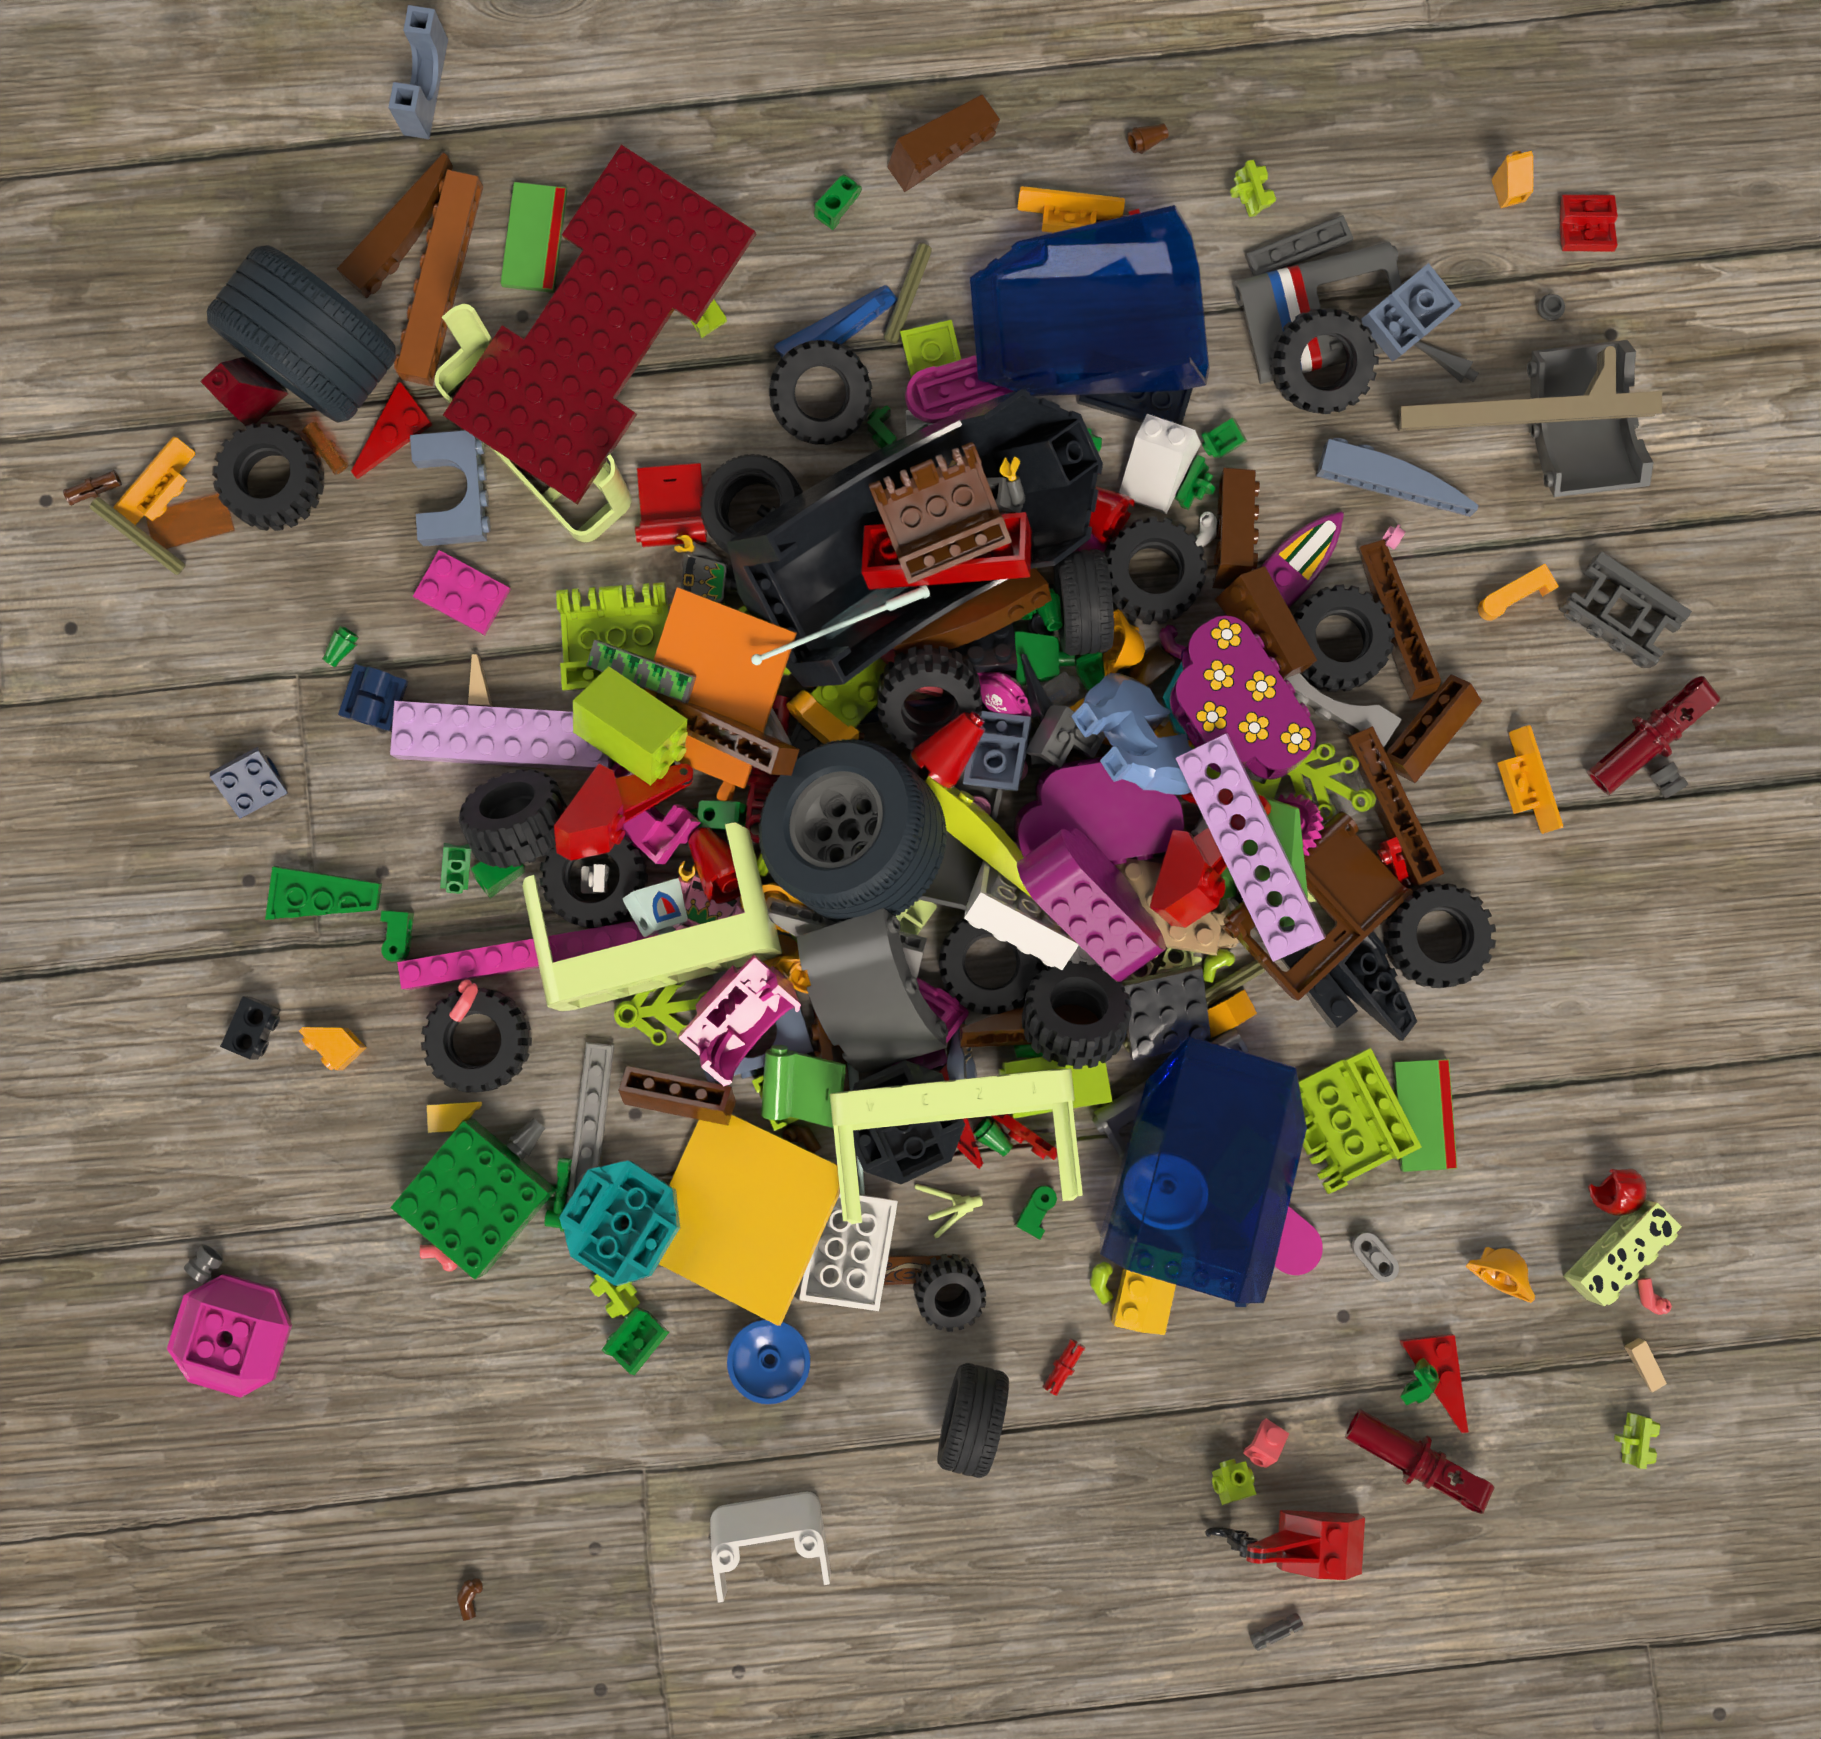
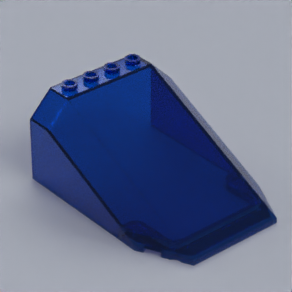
[970,205,1210,396]
[1100,1036,1307,1303]

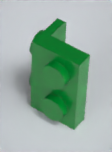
[602,1307,669,1376]

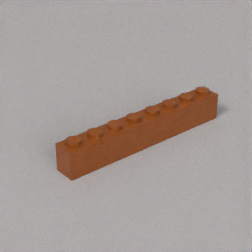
[394,169,483,387]

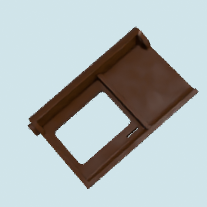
[1223,811,1414,1001]

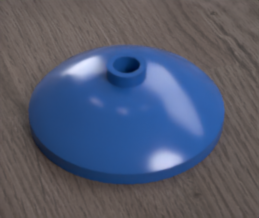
[727,1319,811,1404]

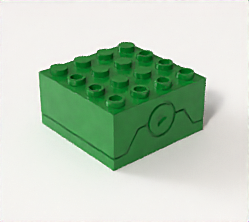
[390,1119,556,1280]

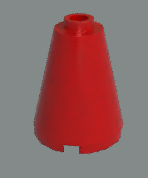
[1089,486,1134,546]
[911,711,985,788]
[688,828,741,904]

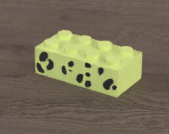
[1563,1200,1682,1306]

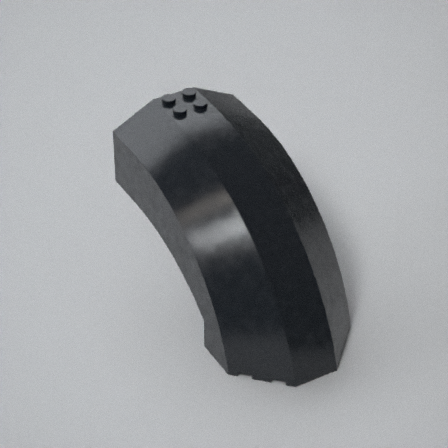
[727,389,1103,687]

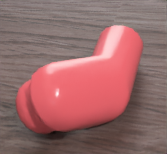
[449,979,478,1022]
[420,1244,458,1271]
[1637,1278,1671,1315]

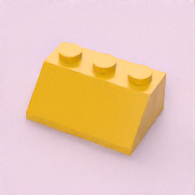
[1111,1241,1183,1335]

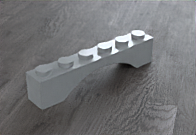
[1284,673,1402,747]

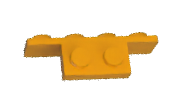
[1017,186,1125,237]
[113,436,195,525]
[1497,725,1563,834]

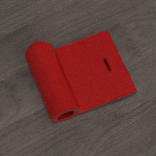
[635,463,707,547]

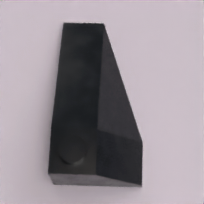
[1329,931,1417,1041]

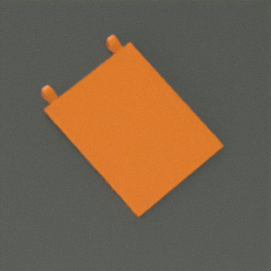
[644,587,797,801]

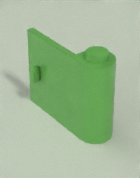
[761,1045,845,1128]

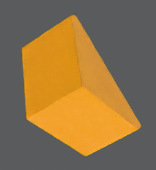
[1207,989,1257,1038]

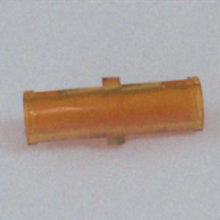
[302,422,349,475]

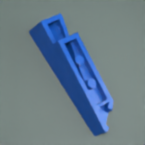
[774,285,898,358]

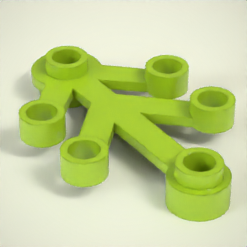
[1287,743,1376,820]
[614,981,708,1046]

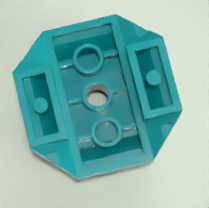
[559,1160,680,1286]

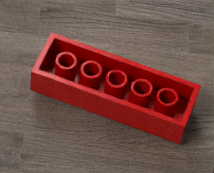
[862,512,1031,590]

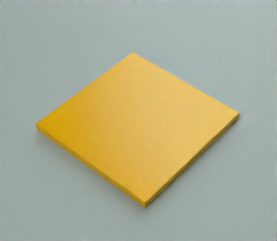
[659,1114,840,1326]

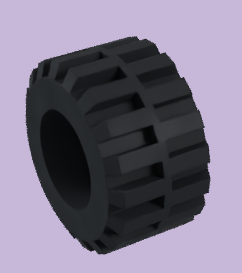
[913,1254,986,1332]

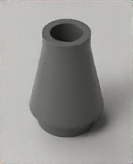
[506,1118,546,1160]

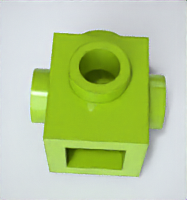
[1212,1459,1257,1505]

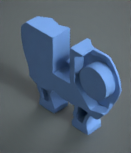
[1071,673,1193,795]

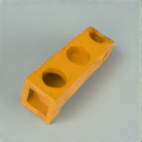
[1478,564,1559,621]
[787,690,859,744]

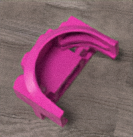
[678,955,801,1086]

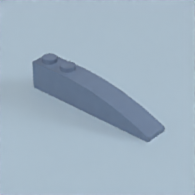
[1316,438,1479,517]

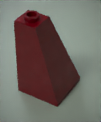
[200,356,288,426]

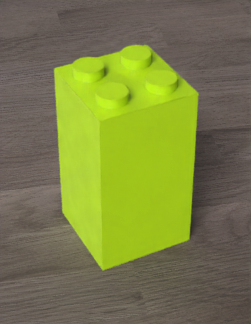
[573,666,688,786]
[998,1056,1112,1118]

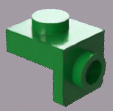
[867,405,897,449]
[1201,418,1247,458]
[1076,652,1105,692]
[1400,1358,1440,1406]

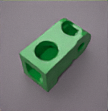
[814,174,862,230]
[380,910,414,962]
[1015,1185,1057,1240]

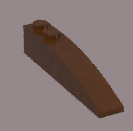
[337,152,453,298]
[1359,539,1441,701]
[893,568,1052,656]
[656,693,800,776]
[1347,726,1444,887]
[960,1004,1099,1048]

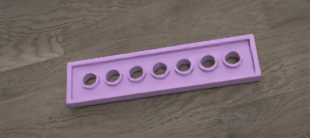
[1176,733,1326,962]

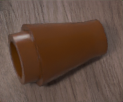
[1127,123,1169,154]

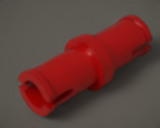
[1042,1339,1086,1396]

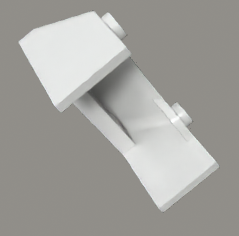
[710,1491,831,1603]

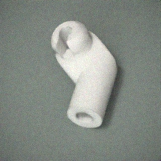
[1196,511,1217,547]

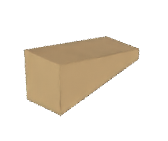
[468,654,493,707]
[1624,1338,1667,1393]

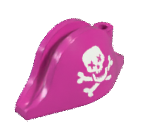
[977,672,1031,717]

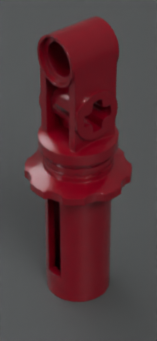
[1587,676,1720,795]
[745,695,791,843]
[1345,1409,1495,1514]

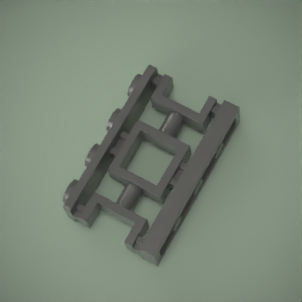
[1559,552,1692,668]

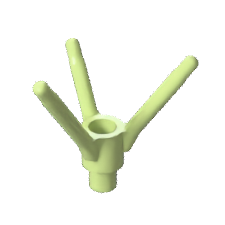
[915,1184,983,1238]

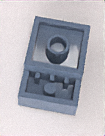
[1361,263,1461,362]
[963,711,1031,791]

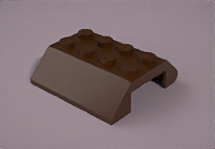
[869,441,1012,584]

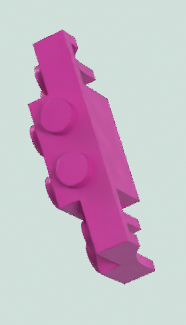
[611,762,701,865]

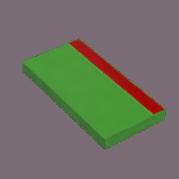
[501,182,568,293]
[1393,1059,1458,1172]

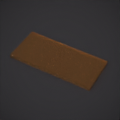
[146,494,235,549]

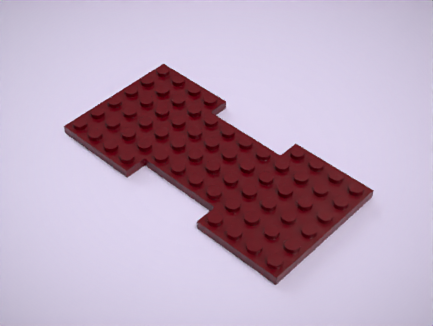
[443,144,756,505]

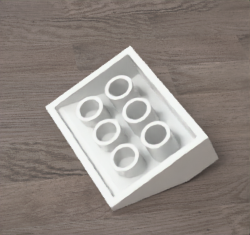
[964,860,1079,970]
[794,1194,898,1311]

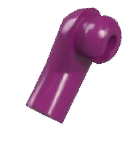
[1159,625,1186,660]

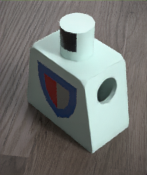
[622,878,687,937]

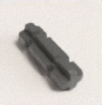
[1250,1613,1304,1651]

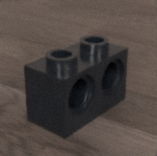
[220,996,281,1060]

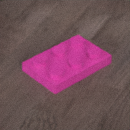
[413,550,511,636]

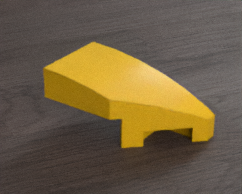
[427,1102,482,1133]

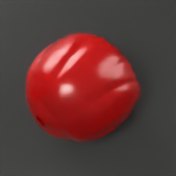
[1588,1169,1647,1216]

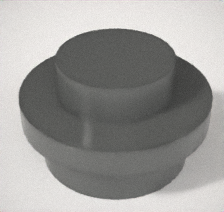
[1538,294,1565,321]

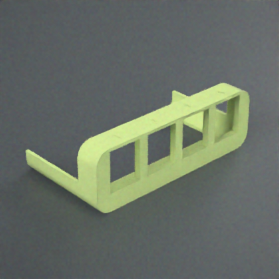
[435,304,632,542]
[522,822,782,1011]
[830,1068,1083,1224]

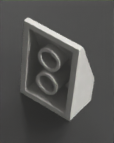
[1119,414,1201,514]

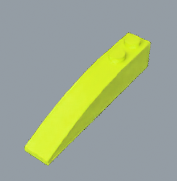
[925,776,1034,900]

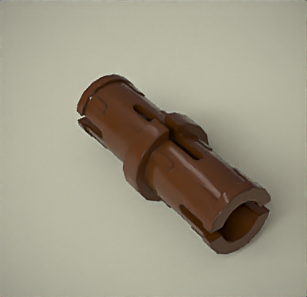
[63,470,122,506]

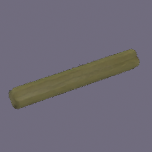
[884,243,932,344]
[89,497,186,575]

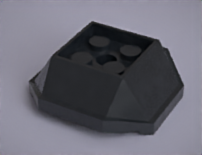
[852,1060,965,1185]

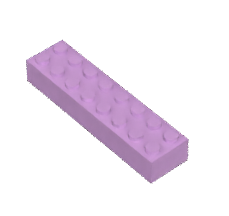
[390,701,613,771]

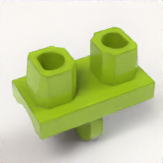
[1230,160,1276,217]
[589,1274,640,1318]
[1614,1412,1660,1469]

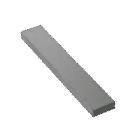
[567,1042,615,1203]

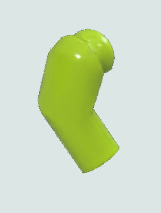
[1203,949,1235,983]
[1090,1262,1114,1305]

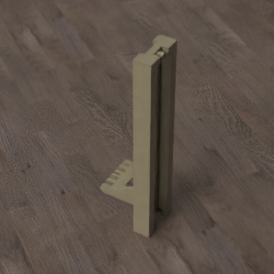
[1398,346,1662,431]

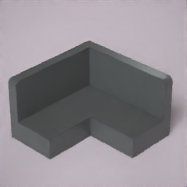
[1026,706,1106,768]

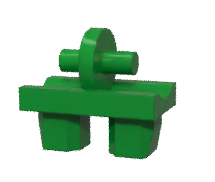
[1174,455,1215,510]
[440,843,471,894]

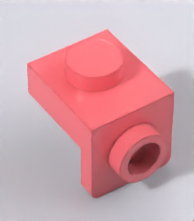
[1243,1418,1289,1468]

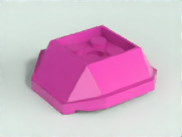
[167,1274,292,1398]

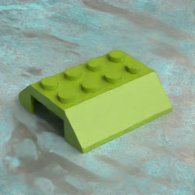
[556,582,669,691]
[1277,1048,1422,1194]

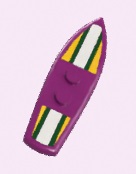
[1224,511,1344,616]

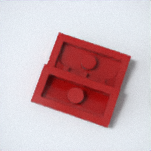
[1560,195,1618,252]

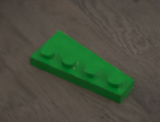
[265,866,382,920]

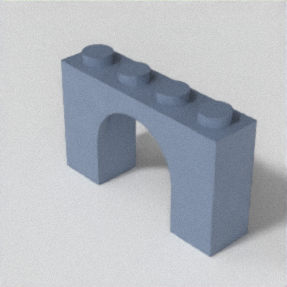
[388,5,448,139]
[410,430,491,546]
[689,989,814,1084]

